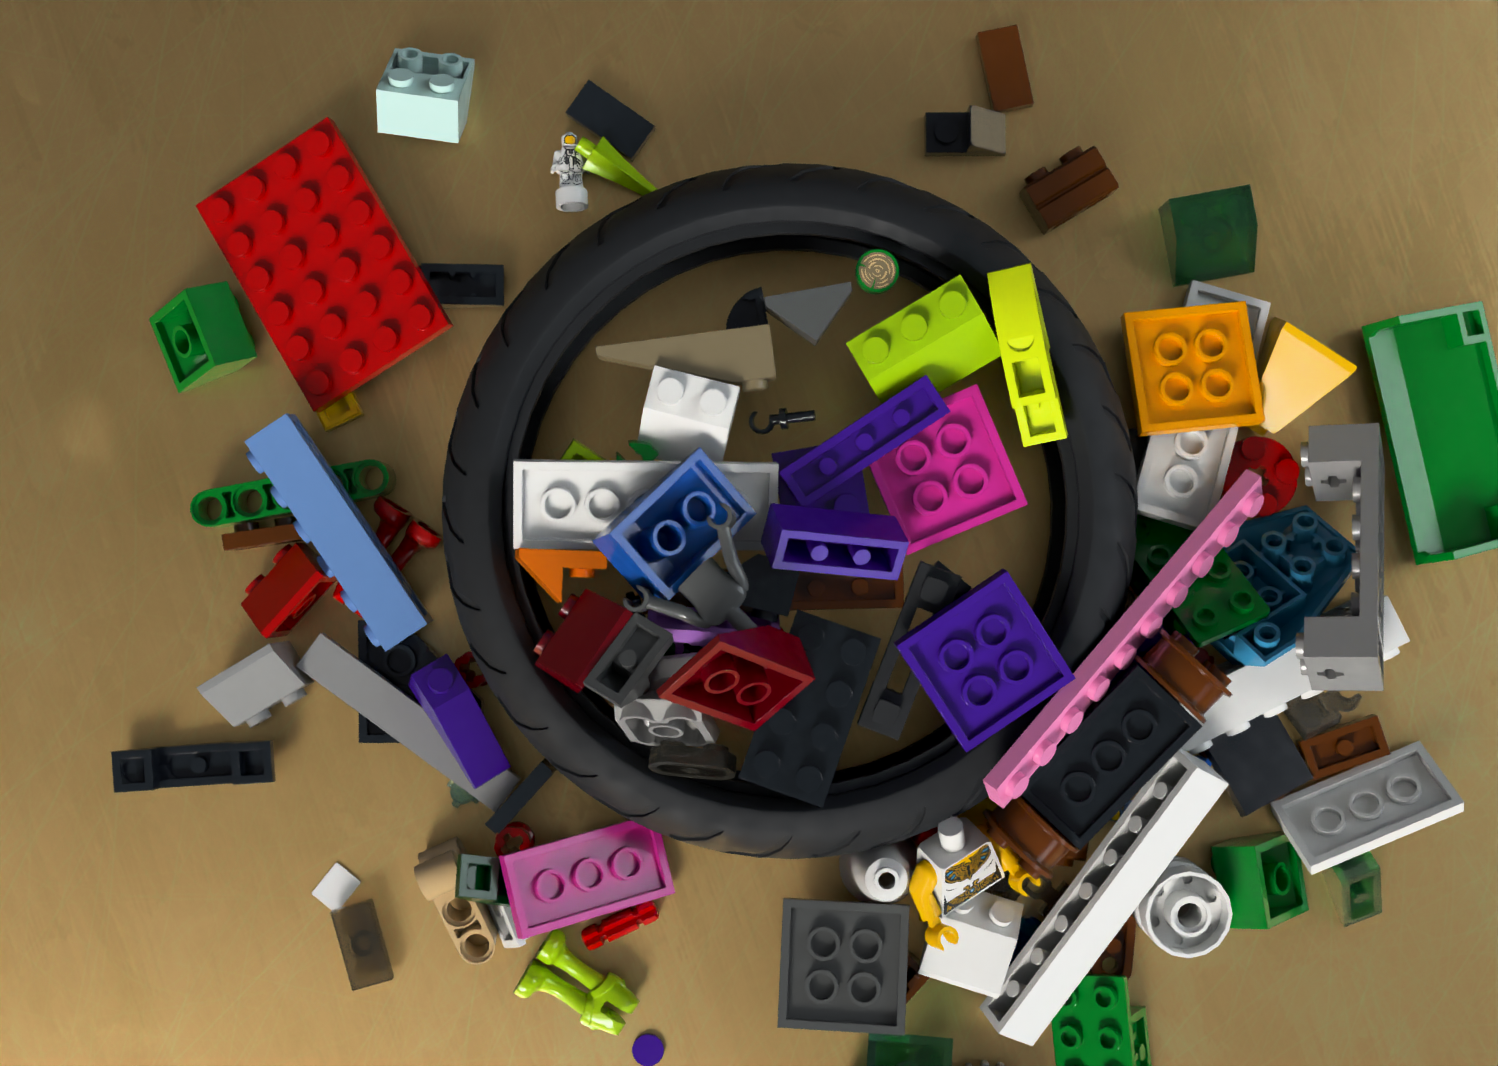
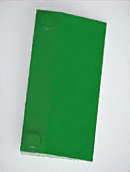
[1361,301,1498,565]

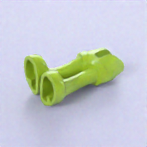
[513,929,640,1035]

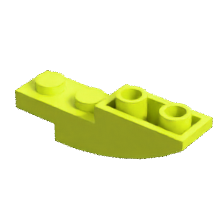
[987,263,1068,447]

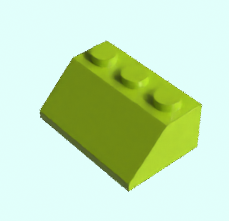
[846,274,1001,404]

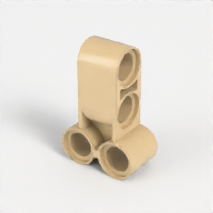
[414,836,498,965]

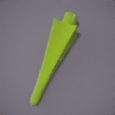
[574,136,658,196]

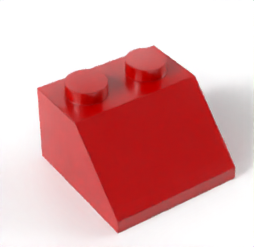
[241,543,337,639]

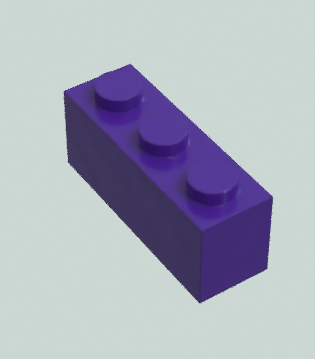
[760,503,909,580]

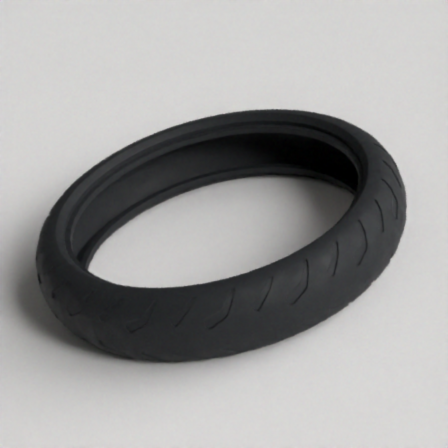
[442,163,1138,859]

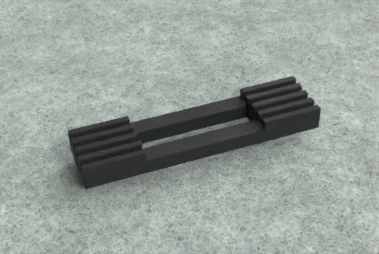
[857,560,962,740]

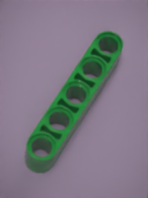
[190,459,396,528]

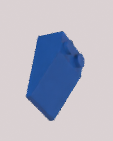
[592,447,757,601]

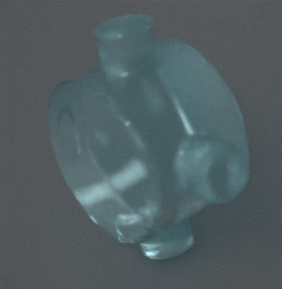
[447,780,479,808]

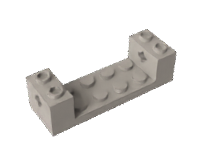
[1296,423,1385,691]

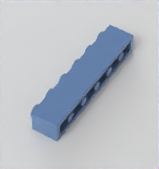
[244,413,433,652]

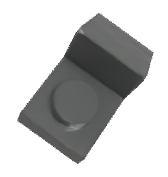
[583,612,674,708]

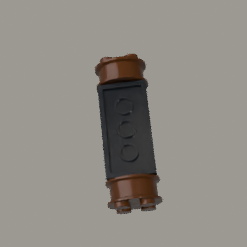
[983,629,1233,880]

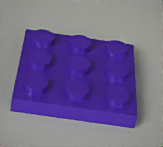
[893,568,1076,753]

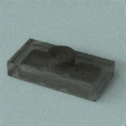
[330,898,394,991]

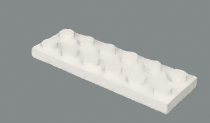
[1136,280,1271,531]
[513,459,779,550]

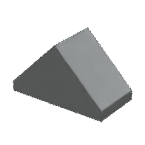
[764,282,852,346]

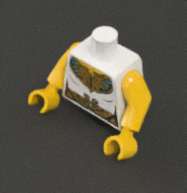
[909,816,1041,951]

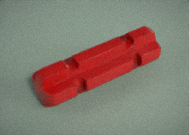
[581,900,659,950]

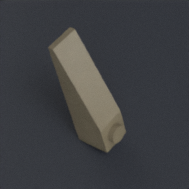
[595,324,776,392]

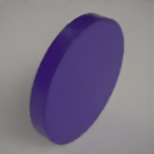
[632,1033,664,1066]

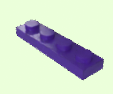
[779,375,951,507]

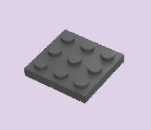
[777,898,910,1035]

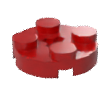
[1220,436,1300,517]

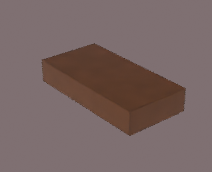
[976,24,1034,113]

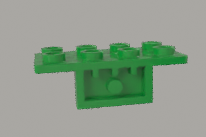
[1130,514,1270,648]
[1051,974,1152,1066]

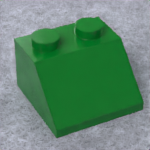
[149,281,257,393]
[1211,831,1309,929]

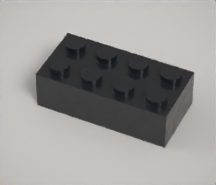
[738,610,881,808]

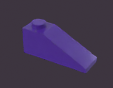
[409,654,511,790]

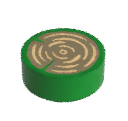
[855,249,899,294]

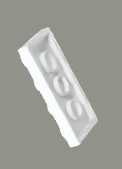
[1270,741,1464,875]

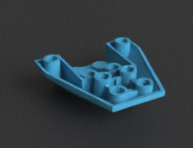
[1210,505,1356,667]

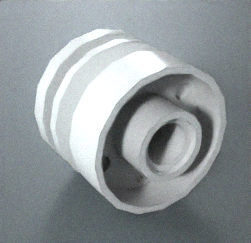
[1132,856,1233,958]

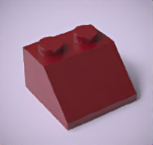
[533,588,633,693]

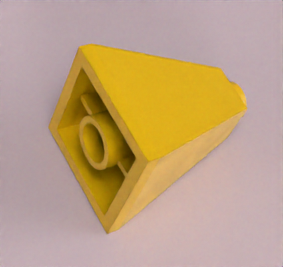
[1247,317,1357,437]

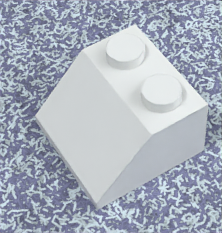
[635,365,740,461]
[918,891,1024,999]

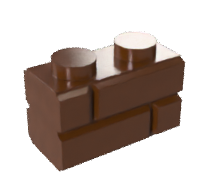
[1019,146,1119,235]

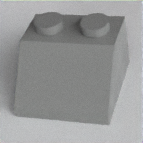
[197,641,314,728]

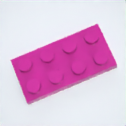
[499,819,675,939]

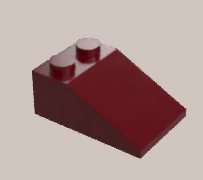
[656,625,816,731]

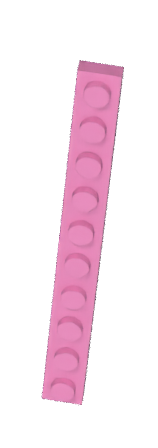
[983,469,1264,809]

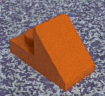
[515,548,607,603]

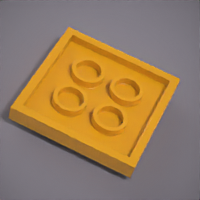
[1120,301,1265,437]

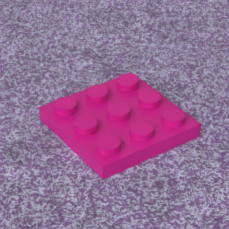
[869,384,1028,555]

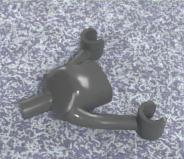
[623,503,757,631]

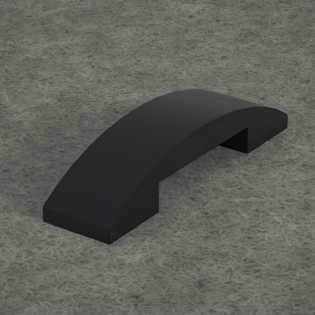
[111,740,276,793]

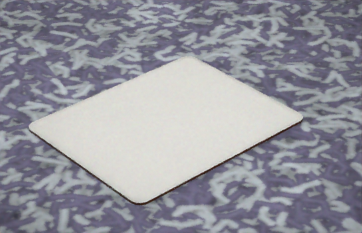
[312,863,361,913]

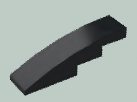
[419,263,504,309]

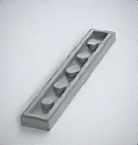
[296,632,521,812]

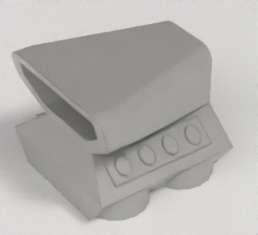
[614,652,720,747]

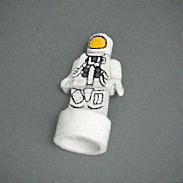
[550,132,590,212]

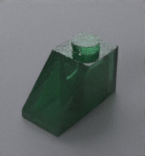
[1321,851,1382,927]

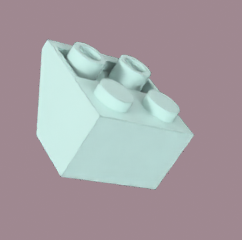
[376,47,475,143]

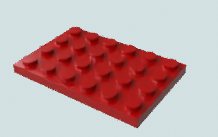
[195,117,453,413]

